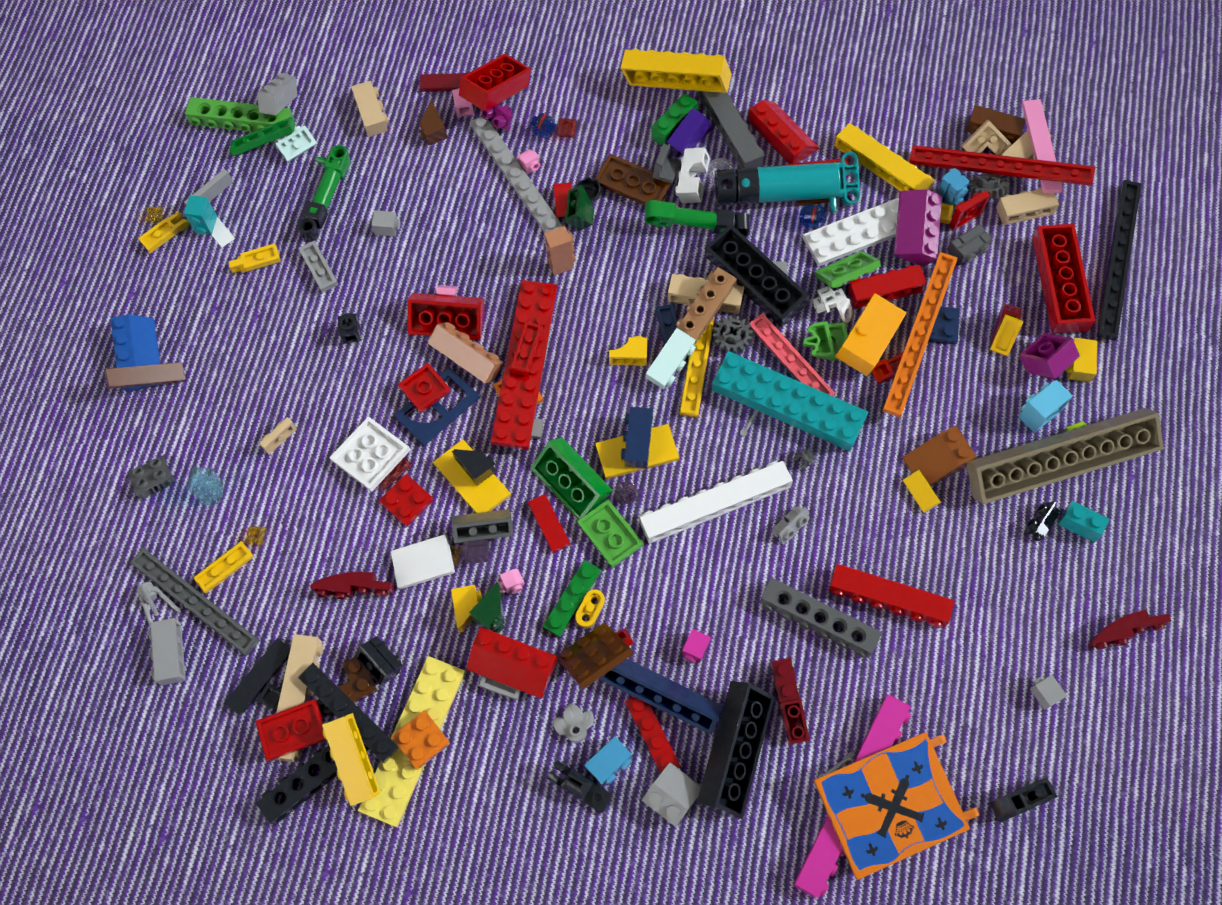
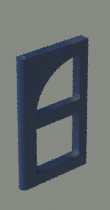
[394,367,480,446]

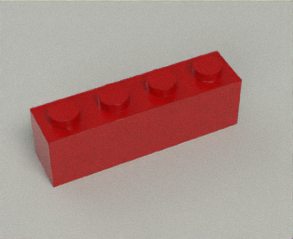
[847,265,927,309]

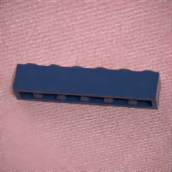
[599,659,723,734]

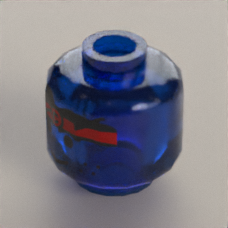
[530,112,557,139]
[799,205,827,229]

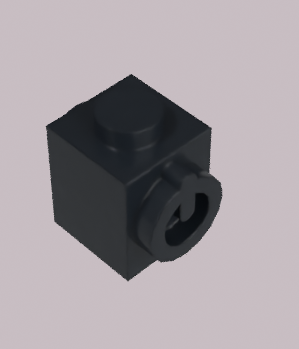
[337,313,362,344]

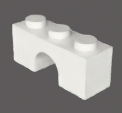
[675,147,710,203]

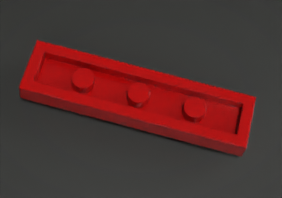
[625,697,681,774]

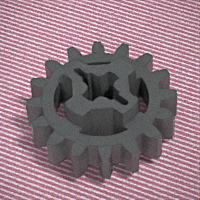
[969,173,1009,200]
[713,315,753,354]

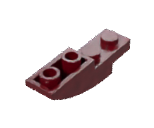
[310,572,395,600]
[1087,609,1171,650]
[770,658,810,745]

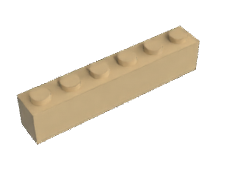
[274,634,324,763]

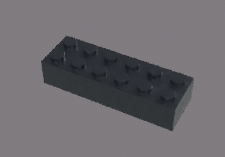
[705,224,809,328]
[696,681,775,820]

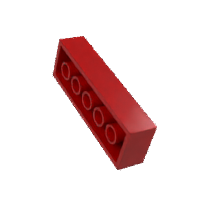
[1032,224,1095,334]

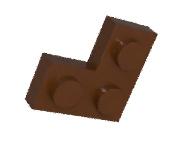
[338,657,378,703]

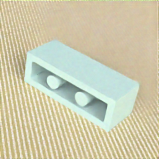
[645,328,696,390]

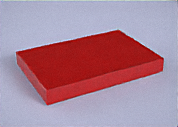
[255,699,326,762]

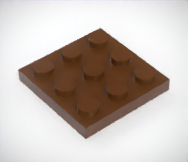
[557,622,633,690]

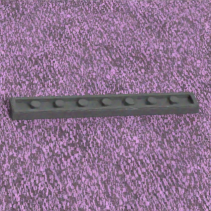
[130,548,260,656]

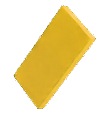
[595,424,679,480]
[433,439,511,513]

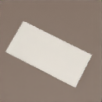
[212,217,235,247]

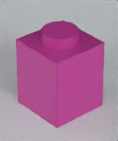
[682,629,711,664]

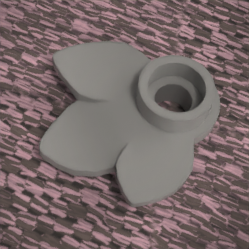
[553,704,594,743]

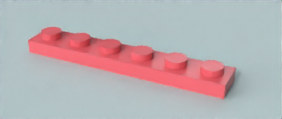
[749,313,835,396]

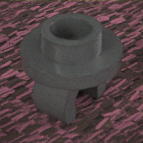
[794,448,816,469]

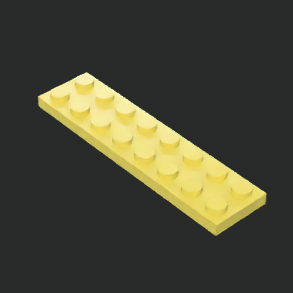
[358,656,466,828]

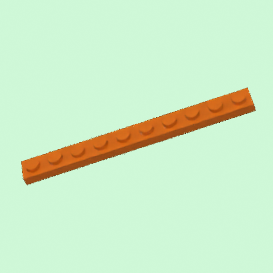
[882,252,958,418]

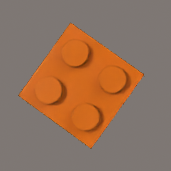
[391,710,450,770]

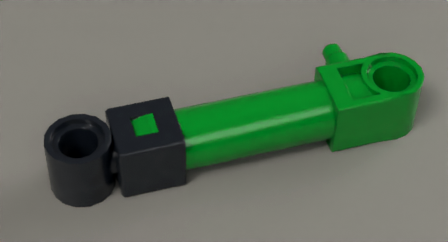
[298,145,351,242]
[644,200,750,237]

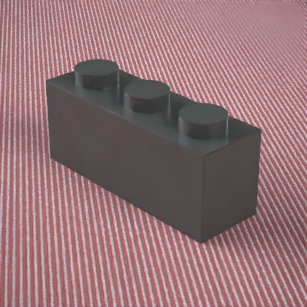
[451,509,513,543]

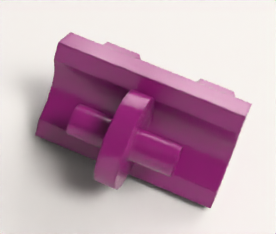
[482,104,513,131]

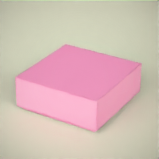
[436,285,458,296]

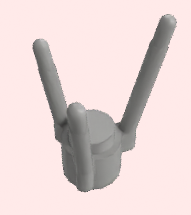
[137,582,180,625]

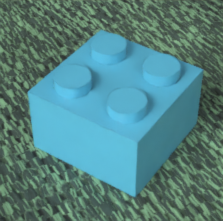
[1019,380,1073,433]

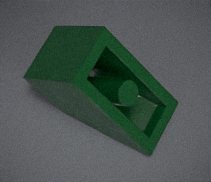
[565,185,594,230]

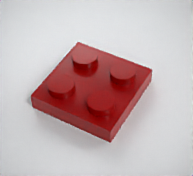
[949,190,990,231]
[398,363,451,413]
[379,474,434,527]

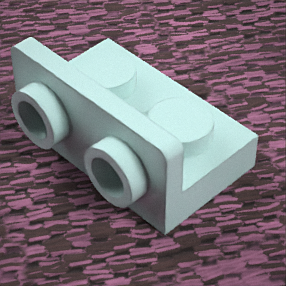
[275,125,317,162]

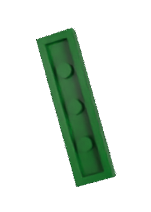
[229,117,295,156]
[542,560,601,638]

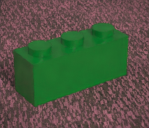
[651,93,698,146]

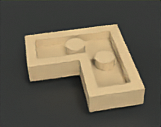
[961,120,1012,155]

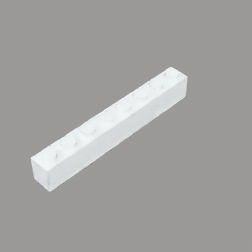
[640,461,793,544]

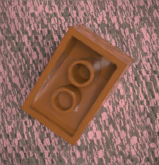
[902,425,977,486]

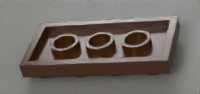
[595,154,673,206]

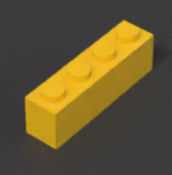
[322,713,381,806]

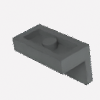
[652,144,681,183]

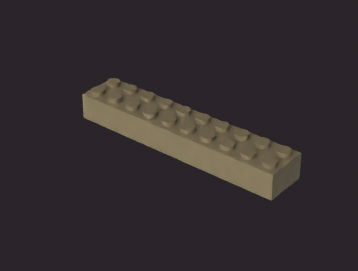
[966,408,1164,504]

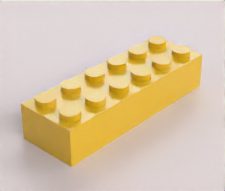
[621,49,732,93]

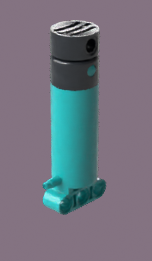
[715,152,860,213]

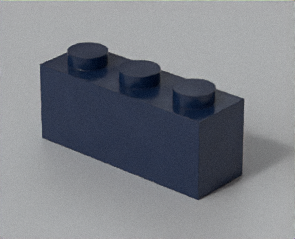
[621,406,653,469]

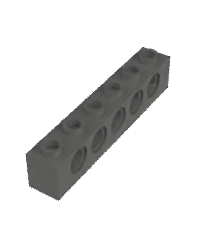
[760,577,882,658]

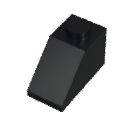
[452,449,496,486]

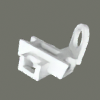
[813,286,853,323]

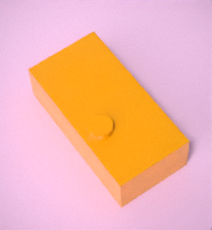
[835,293,907,376]

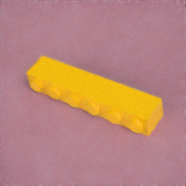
[834,123,935,192]

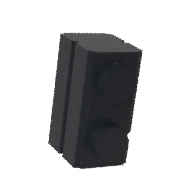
[355,636,403,686]

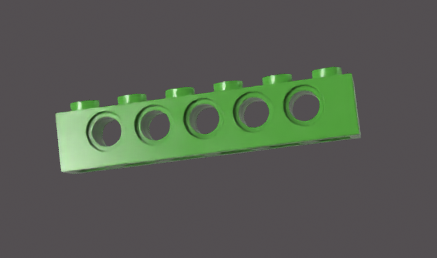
[185,97,294,132]

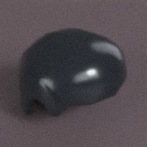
[575,177,602,203]

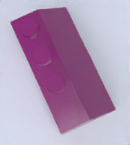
[894,189,942,267]

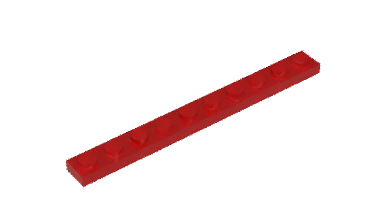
[909,145,1096,186]

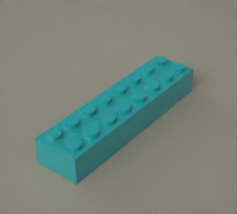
[712,351,868,452]

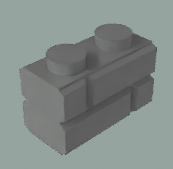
[947,225,992,265]

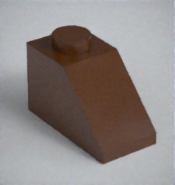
[419,102,448,145]

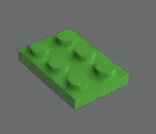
[814,251,881,288]
[577,499,644,569]

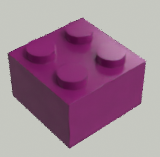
[1019,333,1080,379]

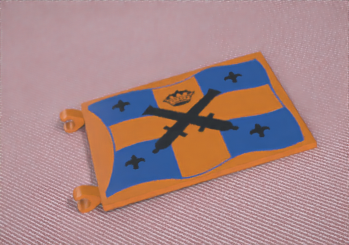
[813,732,980,880]

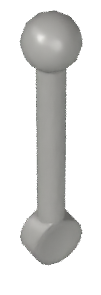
[740,409,759,436]
[818,752,856,778]

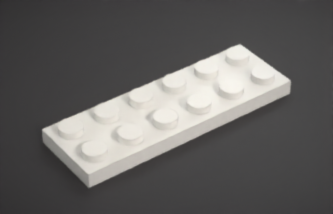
[803,198,899,267]

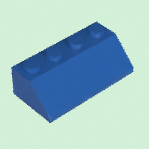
[110,314,161,392]

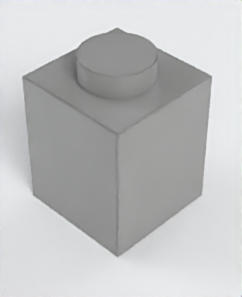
[371,210,400,237]
[1030,675,1067,710]

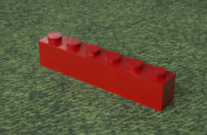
[828,564,955,628]

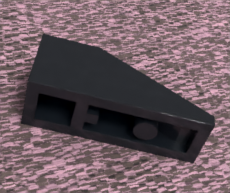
[990,777,1057,823]

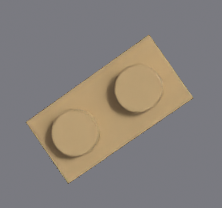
[259,417,297,455]

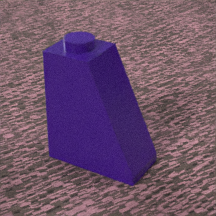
[667,108,714,156]

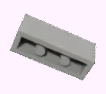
[257,73,297,115]
[148,618,186,686]

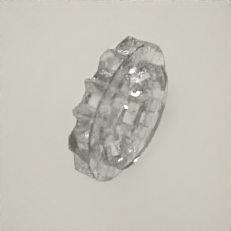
[707,158,735,182]

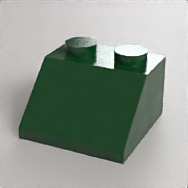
[469,582,505,633]

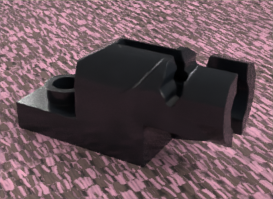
[547,760,613,814]

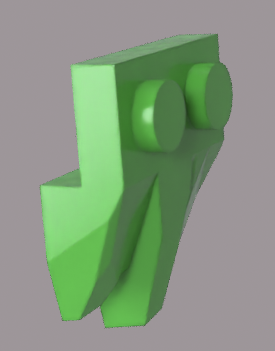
[803,321,848,361]

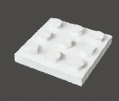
[330,417,411,492]

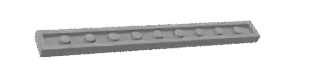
[470,116,563,233]

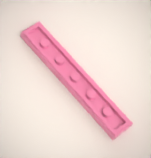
[1022,99,1063,194]

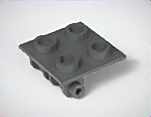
[128,455,175,499]

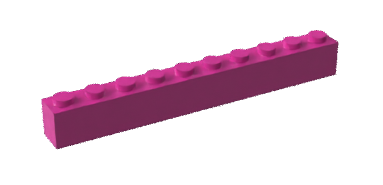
[793,694,911,899]

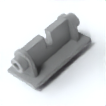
[772,506,810,545]

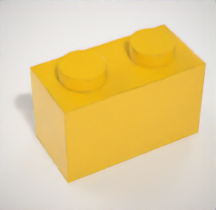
[1065,338,1097,382]

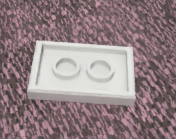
[391,534,455,589]

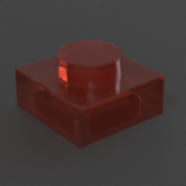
[557,118,577,138]

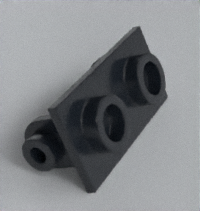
[1024,502,1059,541]

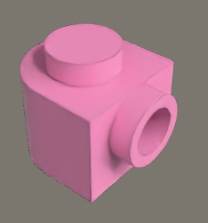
[517,149,540,175]
[498,569,525,594]

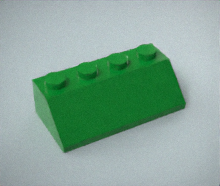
[531,437,613,520]

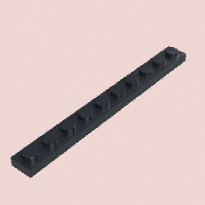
[1097,180,1142,341]

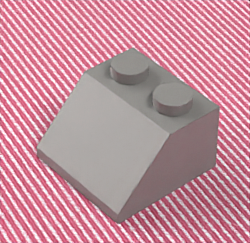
[642,762,701,827]

